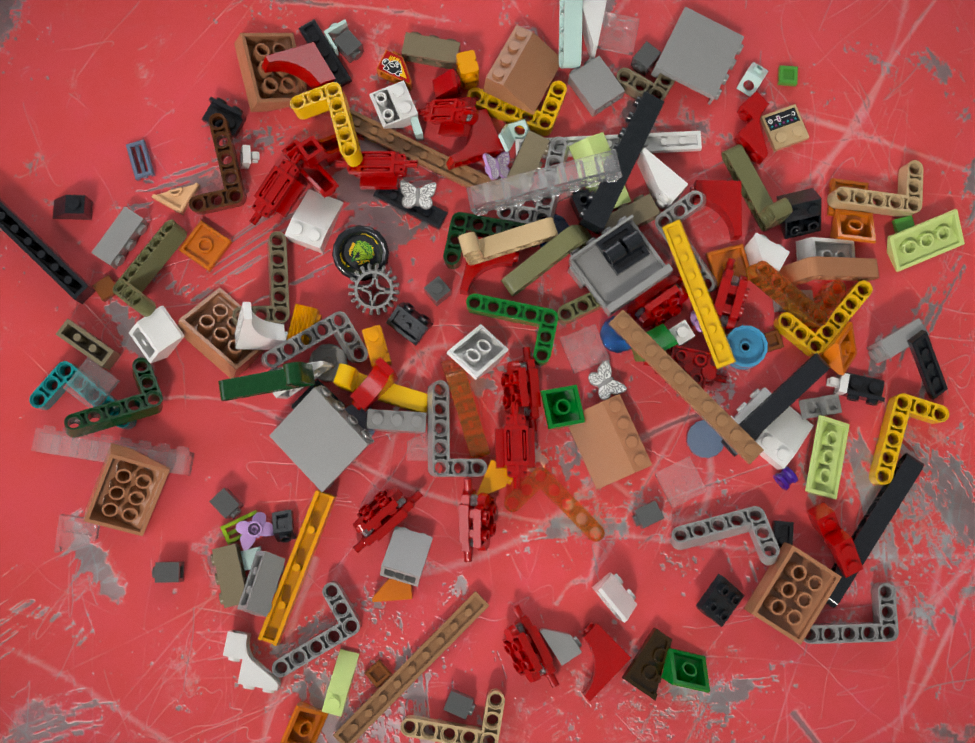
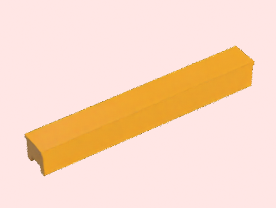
[258,490,337,646]

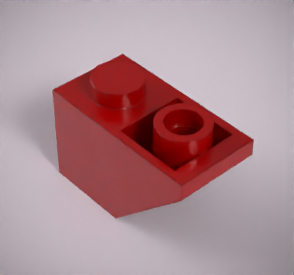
[432,69,461,100]

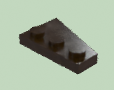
[622,627,672,701]

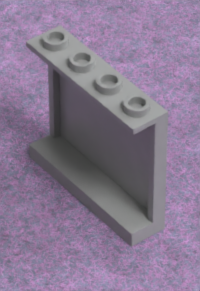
[651,7,744,105]
[568,215,673,317]
[269,385,375,492]

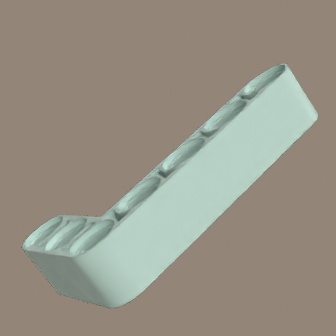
[559,0,583,69]

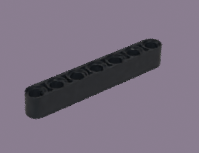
[721,353,830,457]

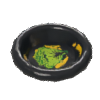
[332,225,389,281]

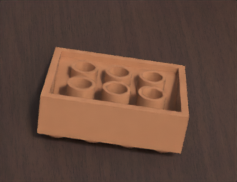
[483,25,559,115]
[234,33,307,112]
[178,288,264,378]
[568,394,652,490]
[84,443,170,536]
[744,542,842,645]

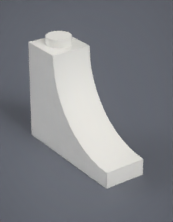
[235,302,288,350]

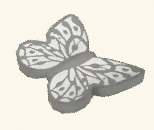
[400,180,437,210]
[588,360,627,400]

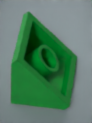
[631,324,678,362]
[540,385,585,429]
[661,648,710,693]

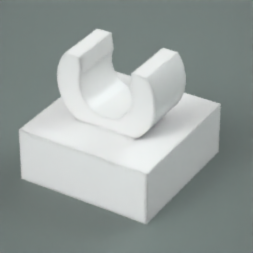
[240,145,260,169]
[826,373,850,395]

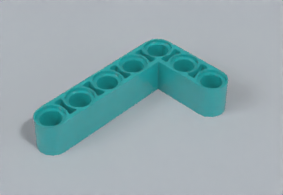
[29,361,137,430]

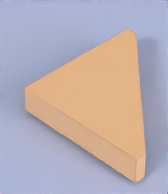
[152,183,200,215]

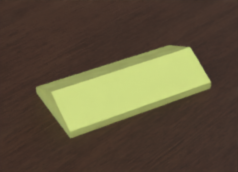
[569,132,631,209]
[887,209,965,272]
[805,415,850,499]

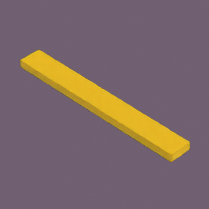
[662,219,736,369]

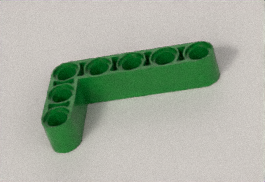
[466,294,558,366]

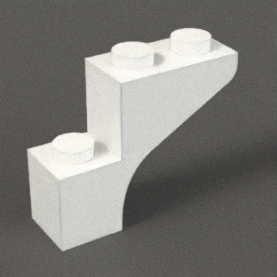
[223,630,281,693]

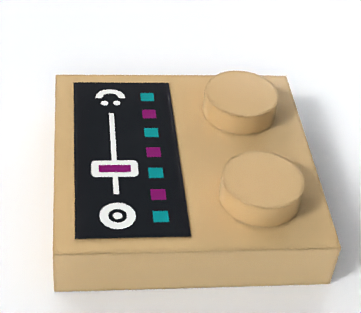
[760,104,809,152]

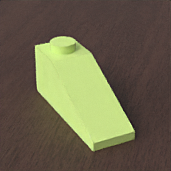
[322,649,360,717]

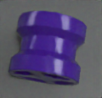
[773,466,798,490]

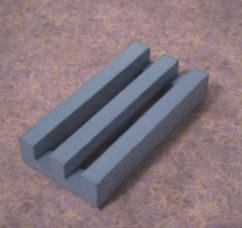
[126,139,155,181]

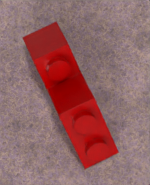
[734,91,769,165]
[297,134,360,168]
[281,139,339,198]
[807,502,863,578]

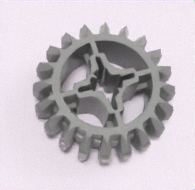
[348,263,400,315]

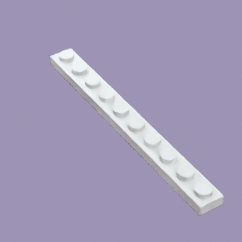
[515,131,702,158]

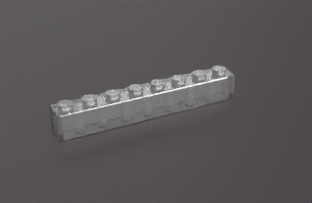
[466,149,622,215]
[31,425,195,476]

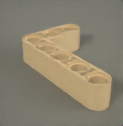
[827,160,924,217]
[458,217,558,265]
[400,688,505,743]

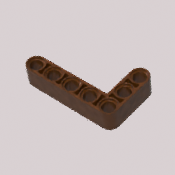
[189,113,246,215]

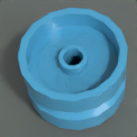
[726,325,768,370]

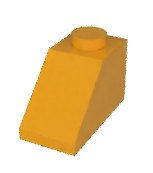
[477,459,513,495]

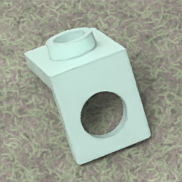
[324,19,349,56]
[736,62,769,97]
[498,119,530,152]

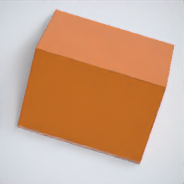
[830,208,876,244]
[820,322,857,376]
[280,701,329,743]

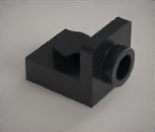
[272,509,297,542]

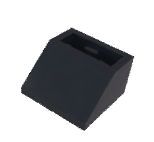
[777,188,822,239]

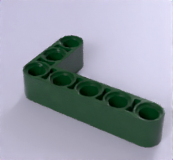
[443,212,540,269]
[64,357,163,438]
[218,362,315,401]

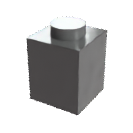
[334,28,364,63]
[631,41,661,76]
[424,276,451,306]
[209,488,243,519]
[631,500,664,529]
[152,562,184,583]
[444,688,476,719]

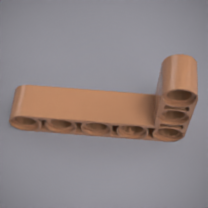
[777,256,879,289]

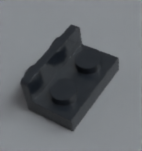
[202,97,246,138]
[386,302,433,346]
[841,373,885,406]

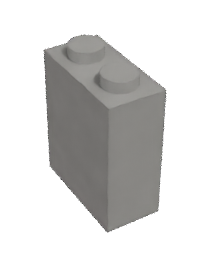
[568,56,625,117]
[867,318,930,363]
[380,526,433,587]

